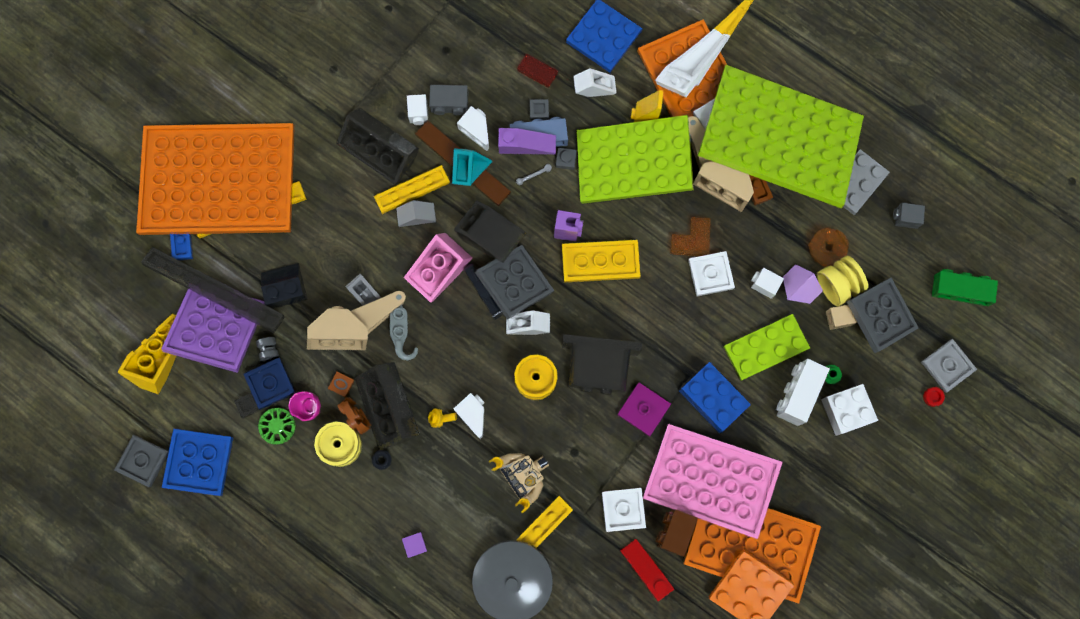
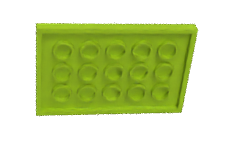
[577,115,694,204]

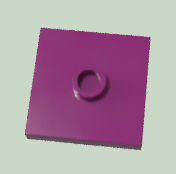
[617,383,671,437]

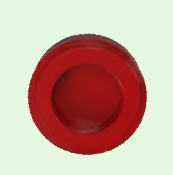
[923,387,945,407]

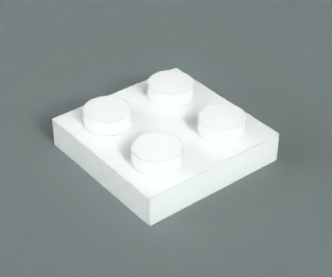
[688,251,735,296]
[602,488,646,532]

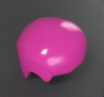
[288,391,321,421]

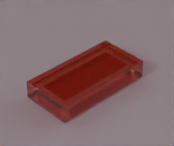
[517,54,558,88]

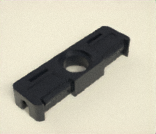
[464,264,503,320]

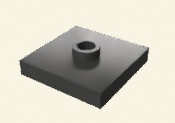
[114,435,169,488]

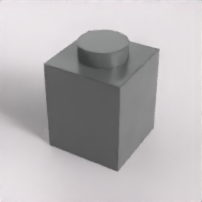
[893,203,925,229]

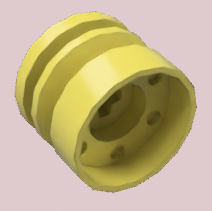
[817,256,868,306]

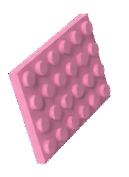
[643,424,783,539]

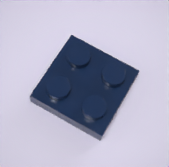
[244,358,296,410]

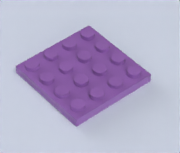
[161,281,265,373]

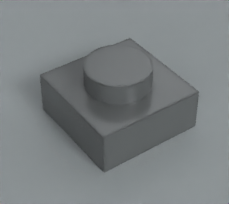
[530,99,549,120]
[556,148,577,170]

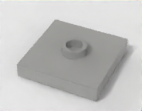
[921,339,977,393]

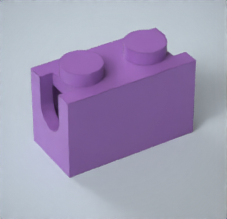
[554,210,583,242]

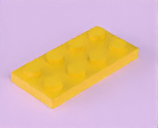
[562,240,640,283]

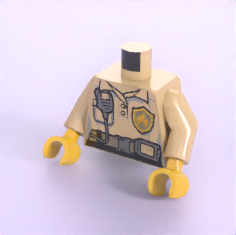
[489,453,549,513]

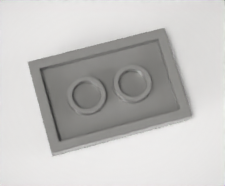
[843,149,890,215]

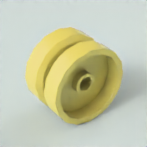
[314,422,362,467]

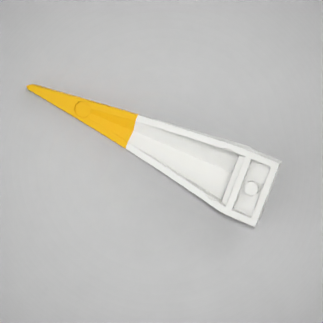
[655,0,754,97]

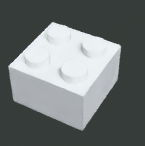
[821,384,878,436]

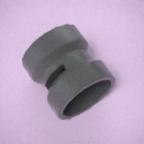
[256,337,279,361]

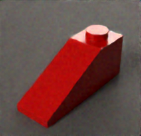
[620,539,674,601]

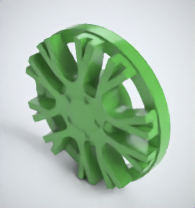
[258,408,296,444]

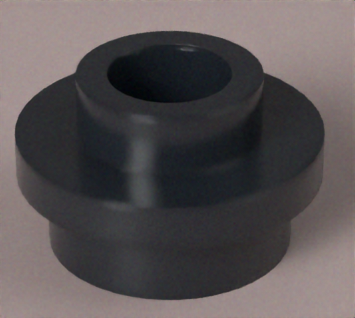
[372,450,392,470]

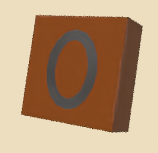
[328,372,355,398]

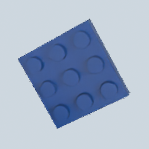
[566,0,642,73]
[162,429,233,496]

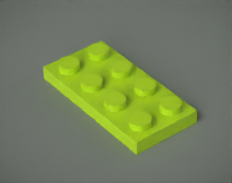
[724,314,810,381]

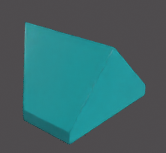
[452,148,493,186]

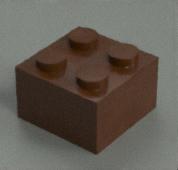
[655,509,698,557]

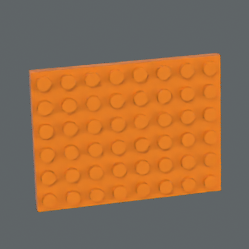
[136,123,294,235]

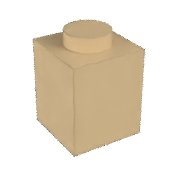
[826,305,857,330]

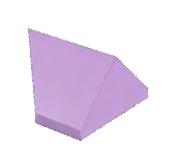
[782,264,823,304]

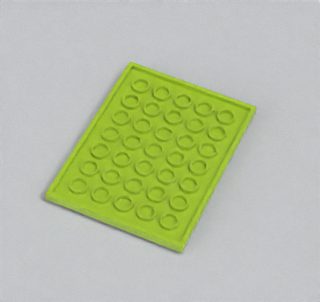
[698,65,864,208]

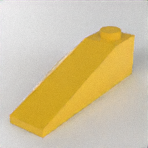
[118,314,176,394]

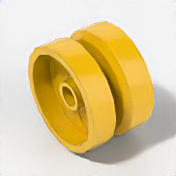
[514,355,557,400]

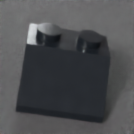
[261,263,308,309]

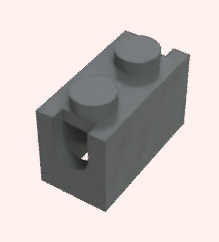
[430,85,468,115]

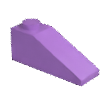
[498,128,556,154]

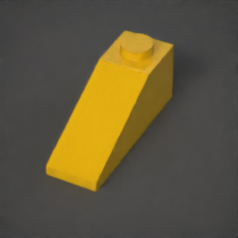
[631,90,663,122]

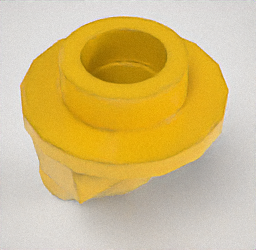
[428,408,457,428]

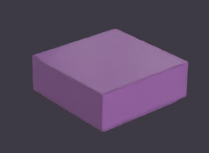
[402,532,427,558]

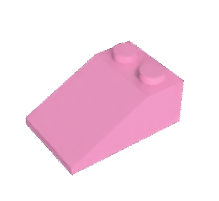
[404,233,473,302]

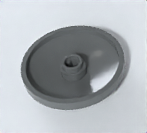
[472,540,553,619]

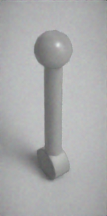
[516,164,552,185]

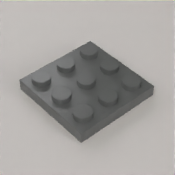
[475,245,554,320]
[847,277,918,353]

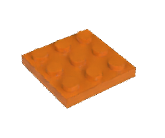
[709,549,794,619]

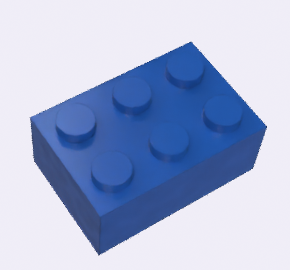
[679,362,751,433]

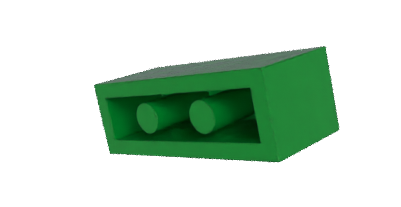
[932,269,998,306]

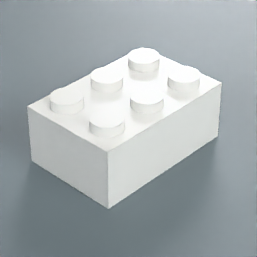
[776,359,829,426]

